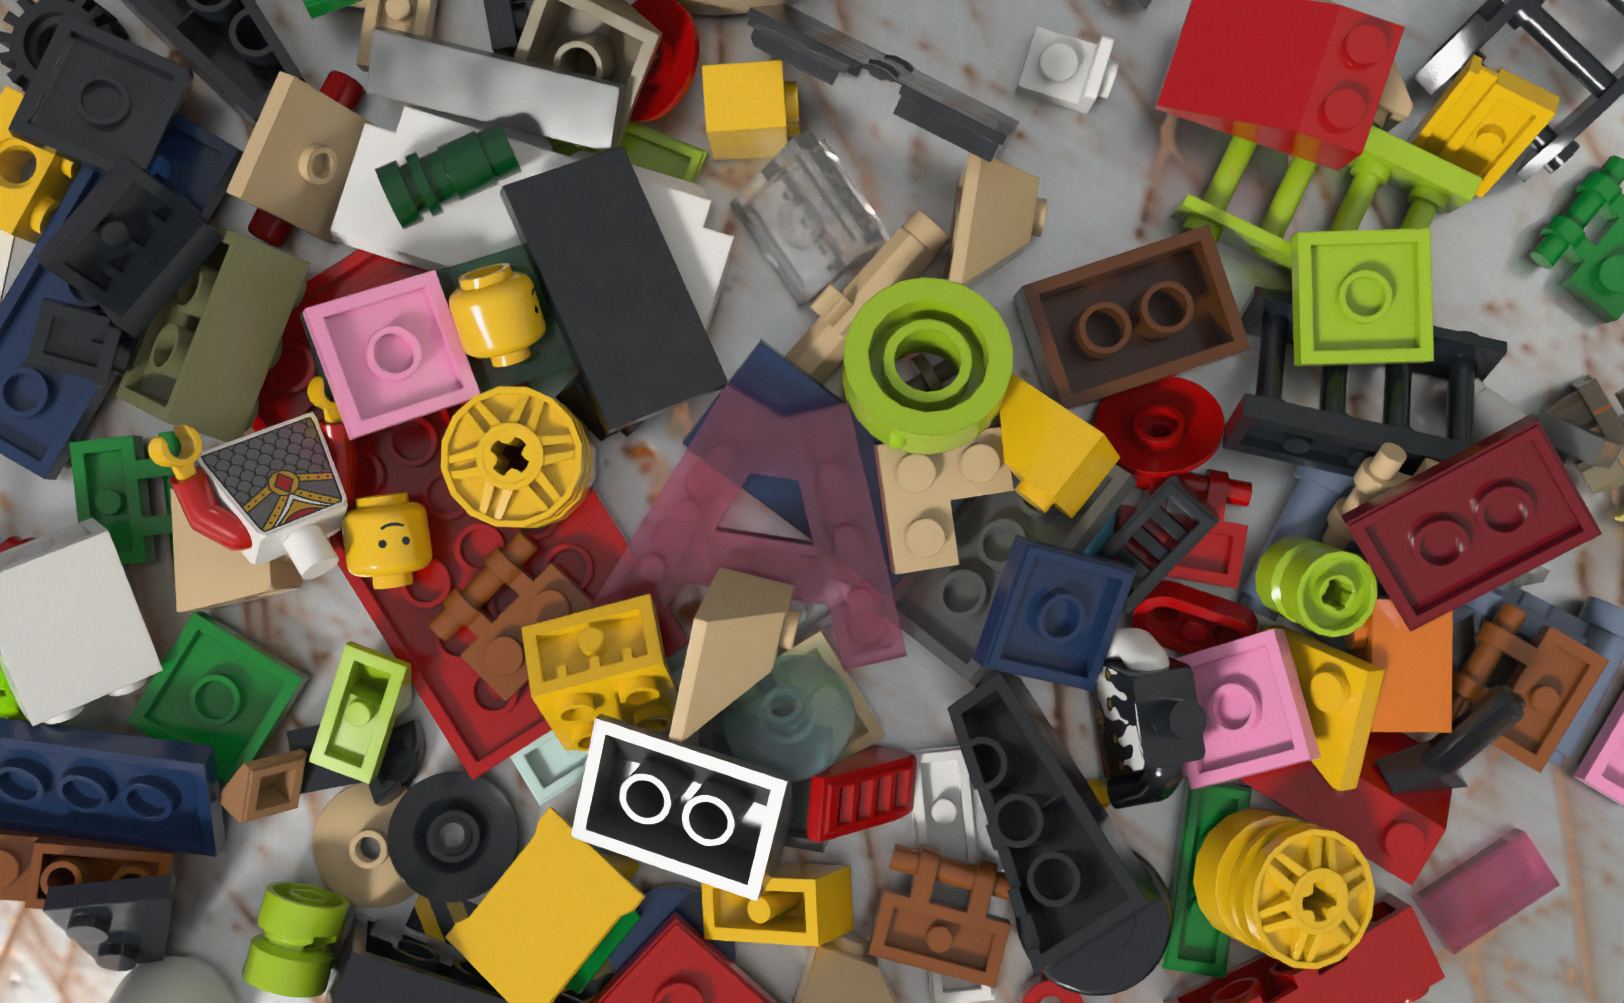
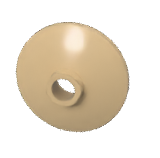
[313,782,416,908]

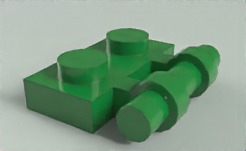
[1530,155,1624,323]
[69,431,181,566]

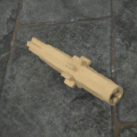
[785,209,951,384]

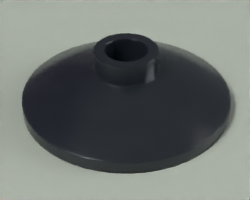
[387,771,519,902]

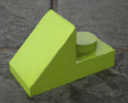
[309,641,412,784]

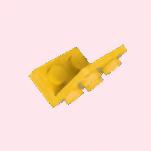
[521,594,679,751]

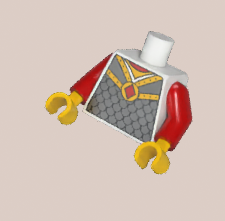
[148,376,358,580]

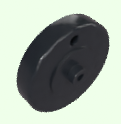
[1015,845,1173,996]

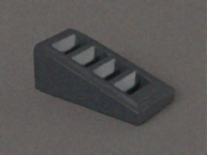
[1094,475,1219,614]

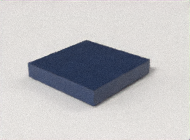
[973,535,1137,692]

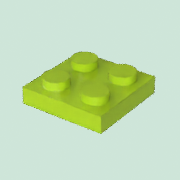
[1291,228,1434,366]

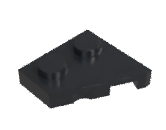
[43,874,176,971]

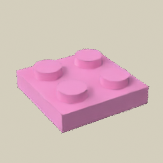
[302,270,480,440]
[1175,628,1321,789]

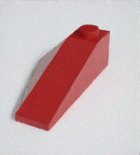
[1239,732,1453,886]

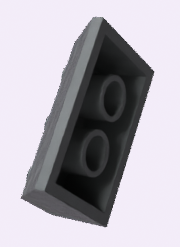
[571,713,793,901]

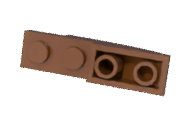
[0,828,172,909]

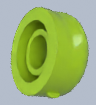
[843,277,1013,455]

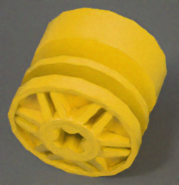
[441,386,596,528]
[1193,808,1375,969]

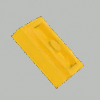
[1406,54,1560,198]

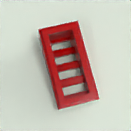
[806,744,917,843]

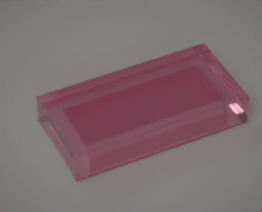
[1411,828,1560,955]

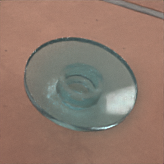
[723,655,855,782]

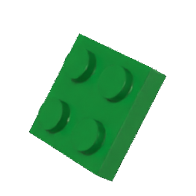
[126,611,310,783]

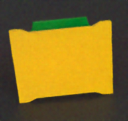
[445,807,646,1003]

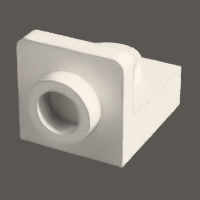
[1015,26,1119,114]

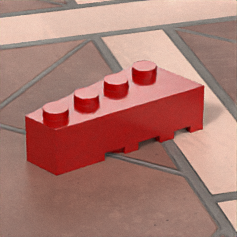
[1163,893,1445,1003]

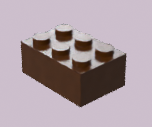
[1013,224,1251,411]

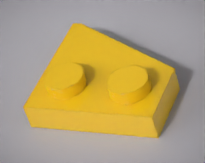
[1263,625,1385,791]

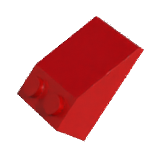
[1154,0,1405,171]

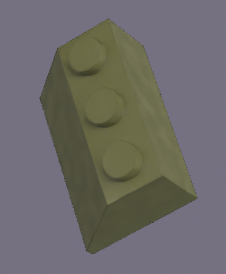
[116,225,310,442]

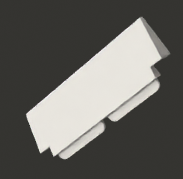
[330,106,734,333]

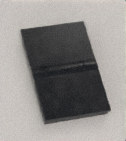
[746,4,1020,162]

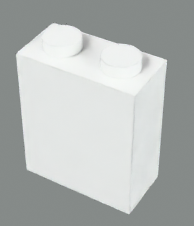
[0,518,163,726]

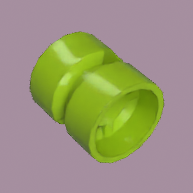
[1255,535,1378,637]
[242,881,350,998]

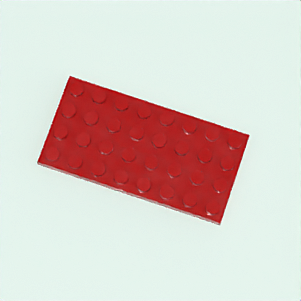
[252,249,690,780]

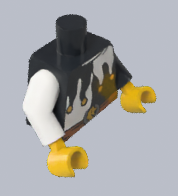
[1086,628,1206,810]

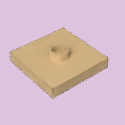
[226,71,378,244]

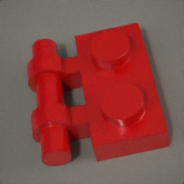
[1110,468,1252,589]

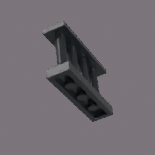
[1222,286,1507,477]

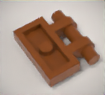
[428,531,599,701]
[1452,602,1609,773]
[867,843,1011,988]

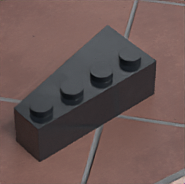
[120,0,306,129]
[947,671,1162,975]
[325,911,583,1003]

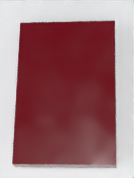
[1341,413,1602,632]

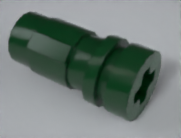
[375,123,522,229]

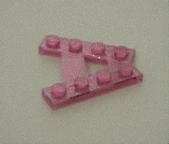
[590,382,907,671]

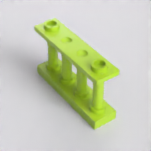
[1170,125,1482,276]

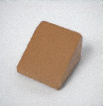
[218,749,307,824]

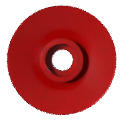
[629,0,699,123]
[1094,376,1225,477]

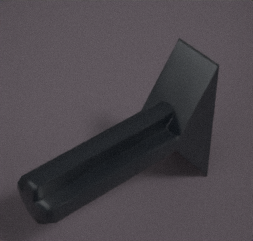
[1375,684,1526,794]

